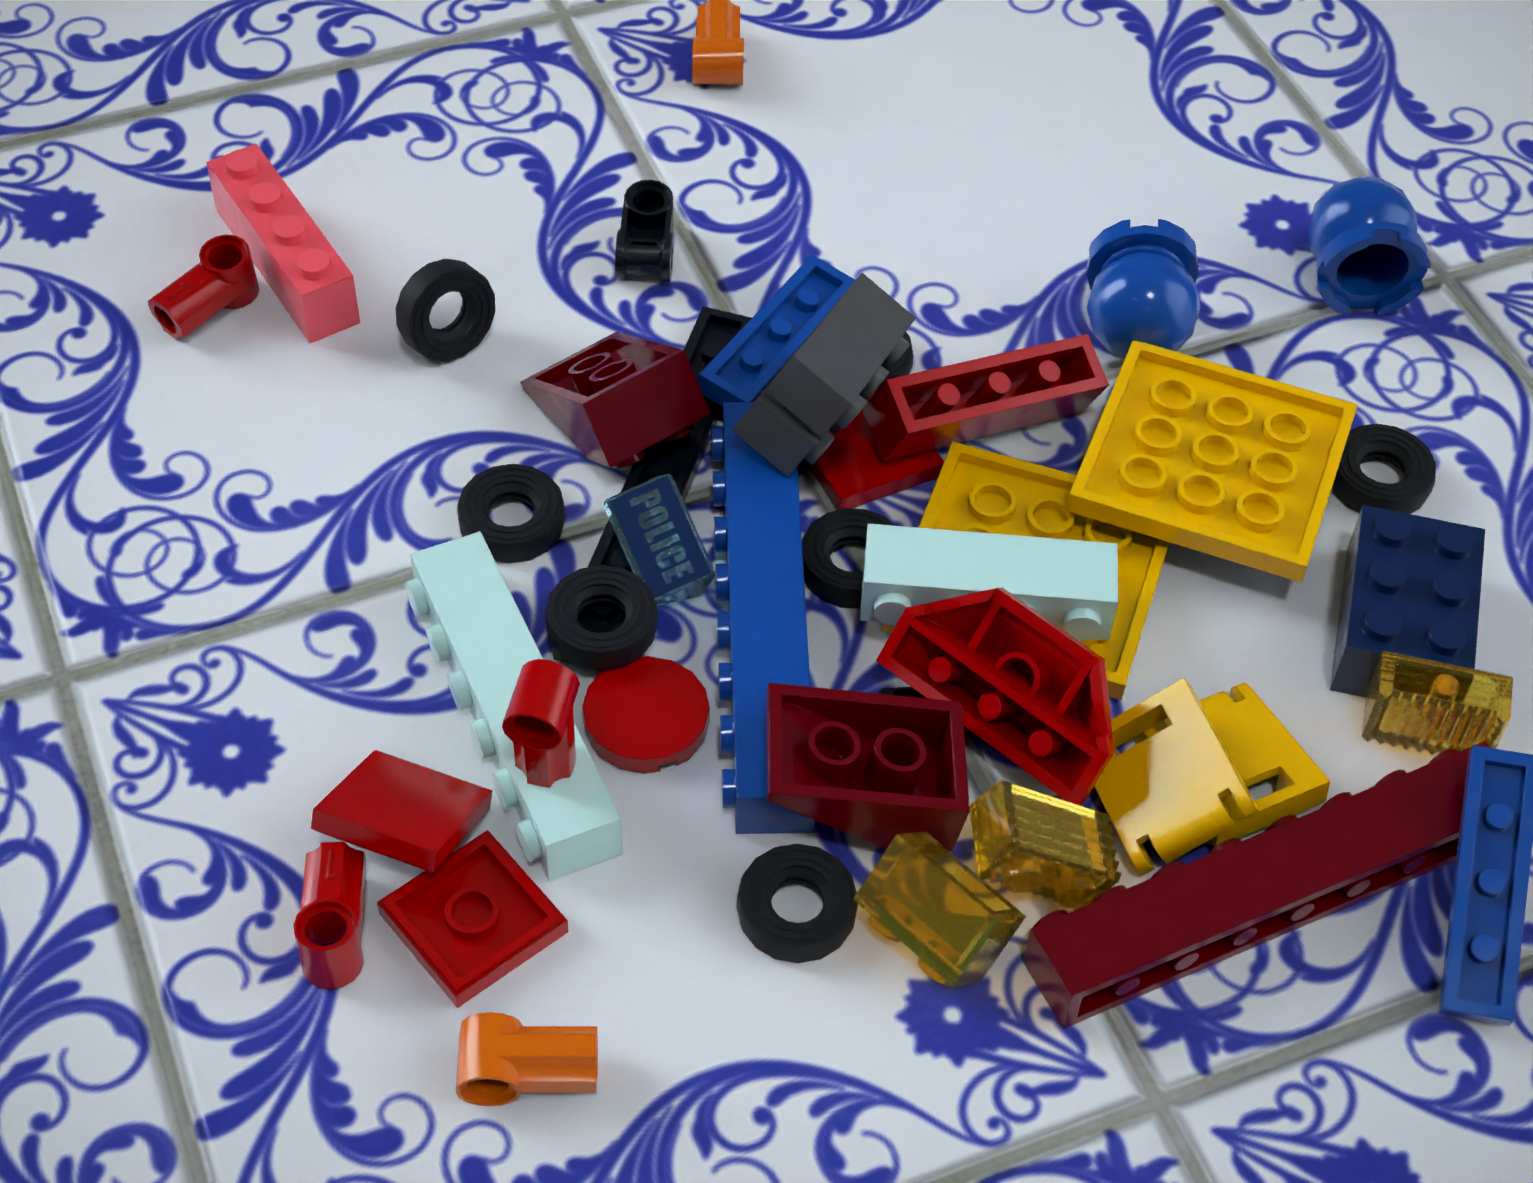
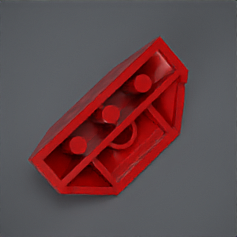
[876,587,1114,808]

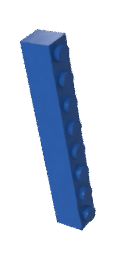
[711,402,815,834]

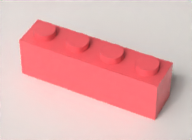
[206,143,360,343]

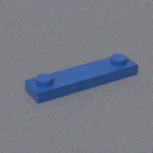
[697,255,855,407]
[1438,745,1533,1026]

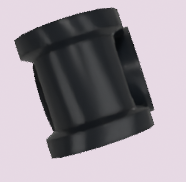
[615,180,674,283]

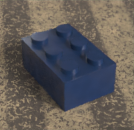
[1330,505,1485,716]

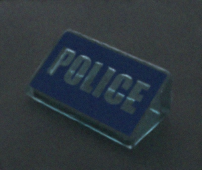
[603,474,715,606]

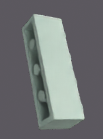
[860,524,1118,641]

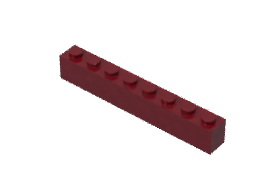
[1023,741,1490,1029]

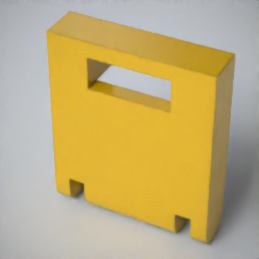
[1094,678,1259,875]
[1134,682,1330,847]

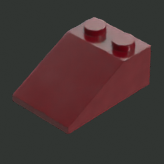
[520,332,710,469]
[766,683,970,855]

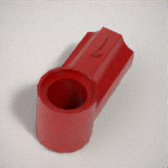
[147,234,259,340]
[502,659,580,788]
[293,842,366,989]

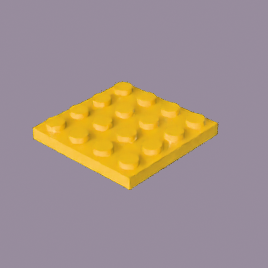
[1066,340,1358,583]
[882,441,1170,700]

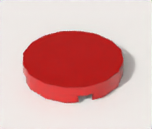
[582,656,710,773]

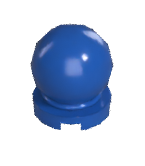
[1308,176,1431,316]
[1086,219,1200,359]

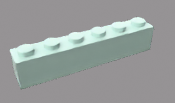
[405,531,623,881]

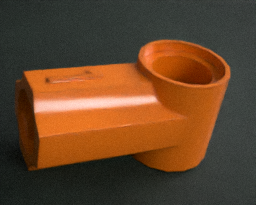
[692,0,744,85]
[456,1012,598,1106]

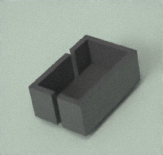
[732,273,916,477]

